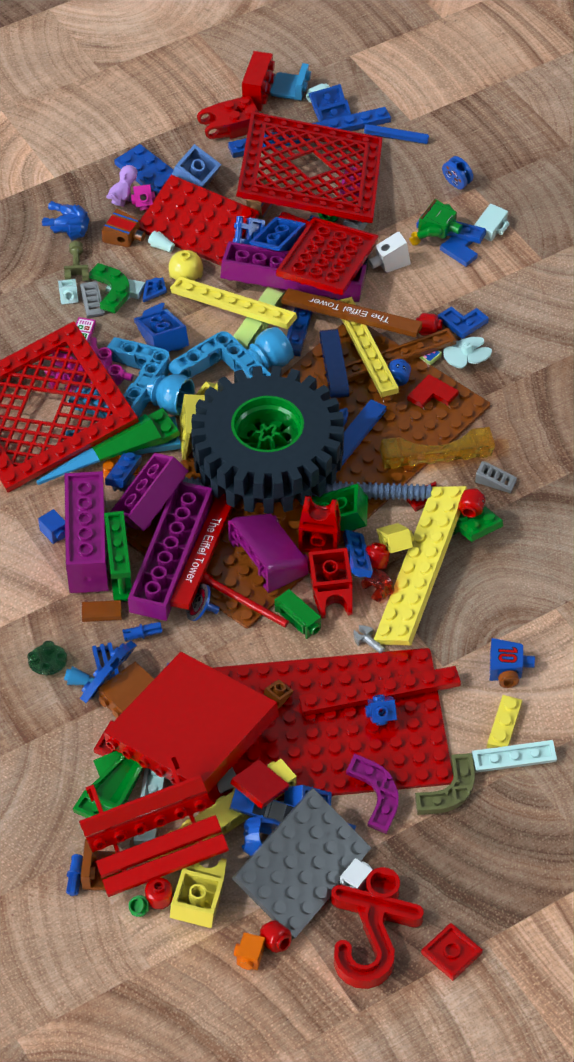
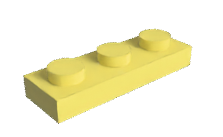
[487,695,522,748]

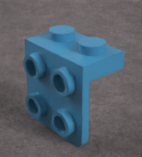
[270,63,311,101]

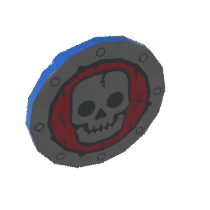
[186,584,220,621]

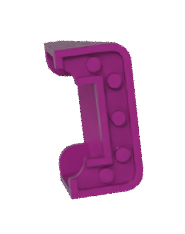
[228,513,309,593]

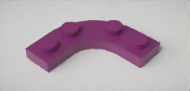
[346,754,399,834]

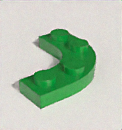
[89,263,130,313]

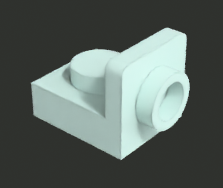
[58,279,78,304]

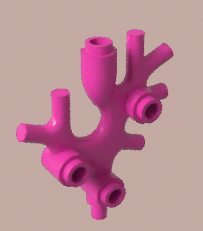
[44,337,134,392]

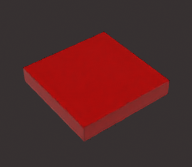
[230,759,289,809]
[421,923,483,981]

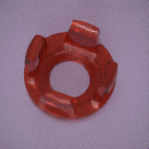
[361,569,394,602]

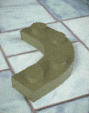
[415,753,475,815]

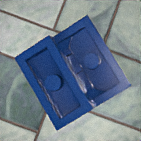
[309,84,351,122]

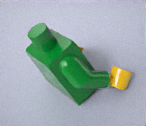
[409,199,462,245]

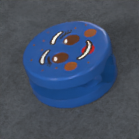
[442,156,474,189]

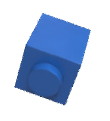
[38,509,65,544]

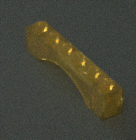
[379,427,495,468]

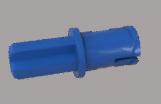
[122,622,163,642]
[66,854,83,896]

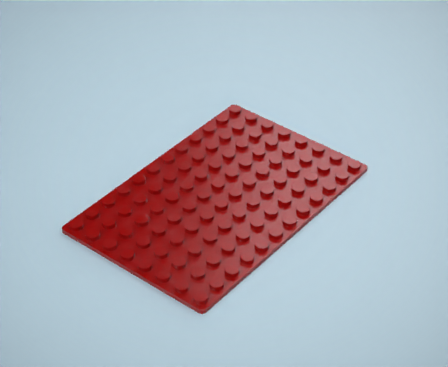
[208,648,453,805]

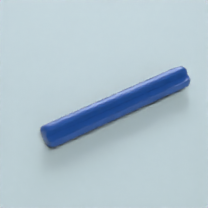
[364,124,429,144]

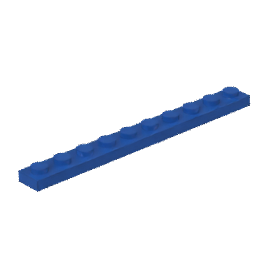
[228,107,391,158]

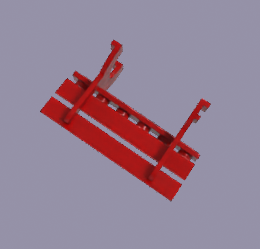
[79,754,229,897]

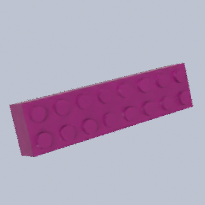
[220,241,367,302]
[128,482,213,621]

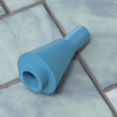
[64,666,94,685]

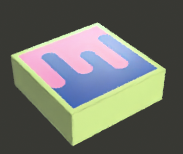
[419,350,442,365]

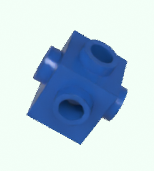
[365,694,397,725]

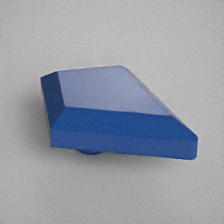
[143,277,167,302]

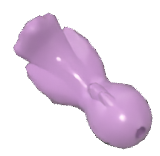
[106,165,138,206]

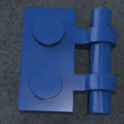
[233,216,265,245]

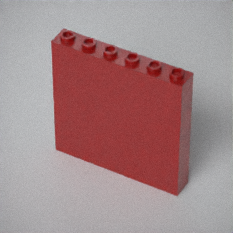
[103,651,279,796]

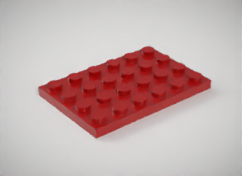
[139,174,260,266]
[276,217,379,296]

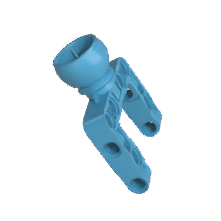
[168,327,294,379]
[68,337,195,418]

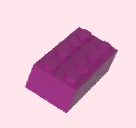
[110,453,188,531]

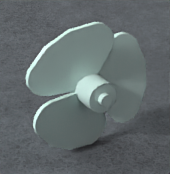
[443,337,492,368]

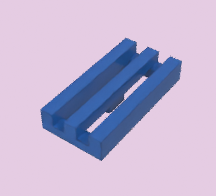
[92,642,119,680]

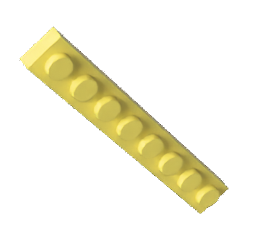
[170,277,297,329]
[337,297,399,398]

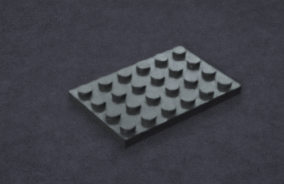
[232,788,371,940]

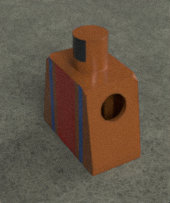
[101,209,146,247]

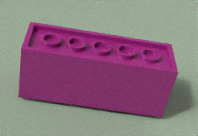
[64,471,109,593]

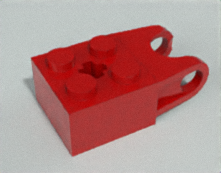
[197,95,259,139]
[299,496,341,553]
[308,548,353,619]

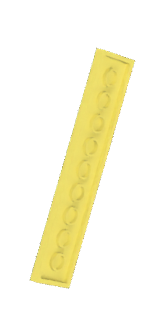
[374,486,467,645]

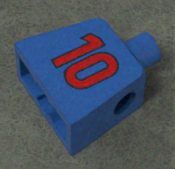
[489,638,535,681]

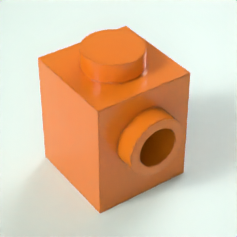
[234,932,265,970]

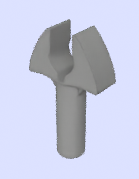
[353,625,385,653]

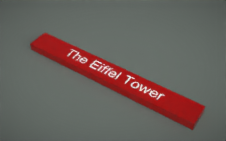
[170,494,233,610]

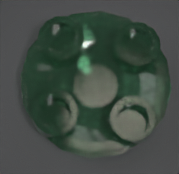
[27,641,68,675]

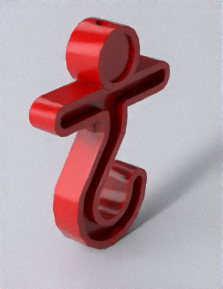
[331,867,424,989]

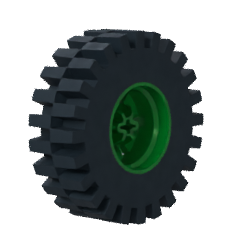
[191,366,344,514]

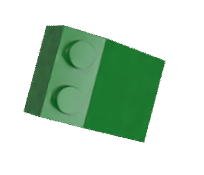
[312,484,368,531]

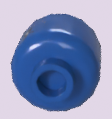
[388,359,411,386]

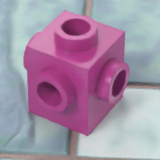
[131,184,155,211]

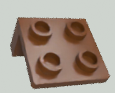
[81,839,128,891]

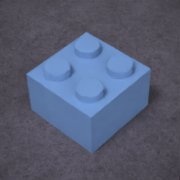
[172,144,222,188]

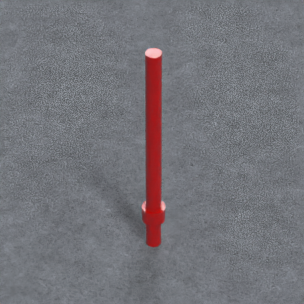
[201,572,289,628]

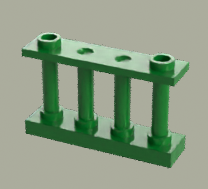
[104,511,132,602]

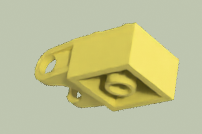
[170,858,227,928]

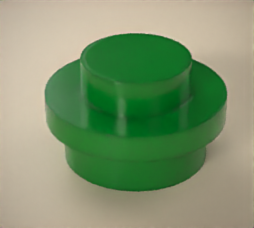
[128,895,150,917]

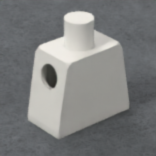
[369,232,411,273]

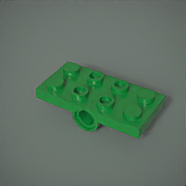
[453,505,503,542]

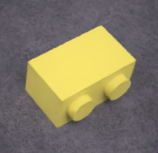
[376,523,414,553]

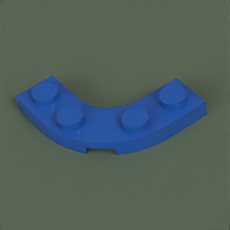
[80,641,137,703]

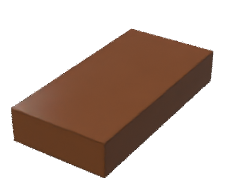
[82,600,122,622]

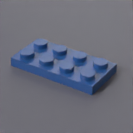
[114,144,173,196]

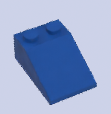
[250,217,306,251]
[134,309,189,352]

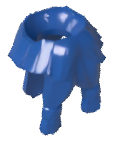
[42,201,90,242]
[241,815,282,856]

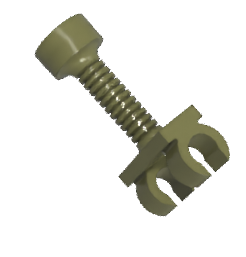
[64,241,89,281]

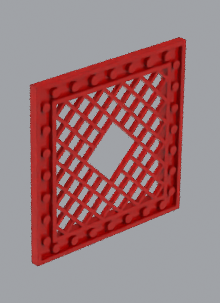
[236,112,383,223]
[0,321,139,493]

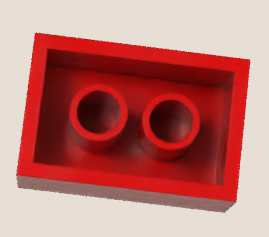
[242,51,275,111]

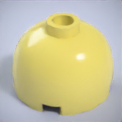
[168,250,204,281]

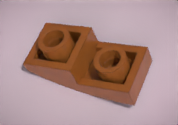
[263,679,293,709]

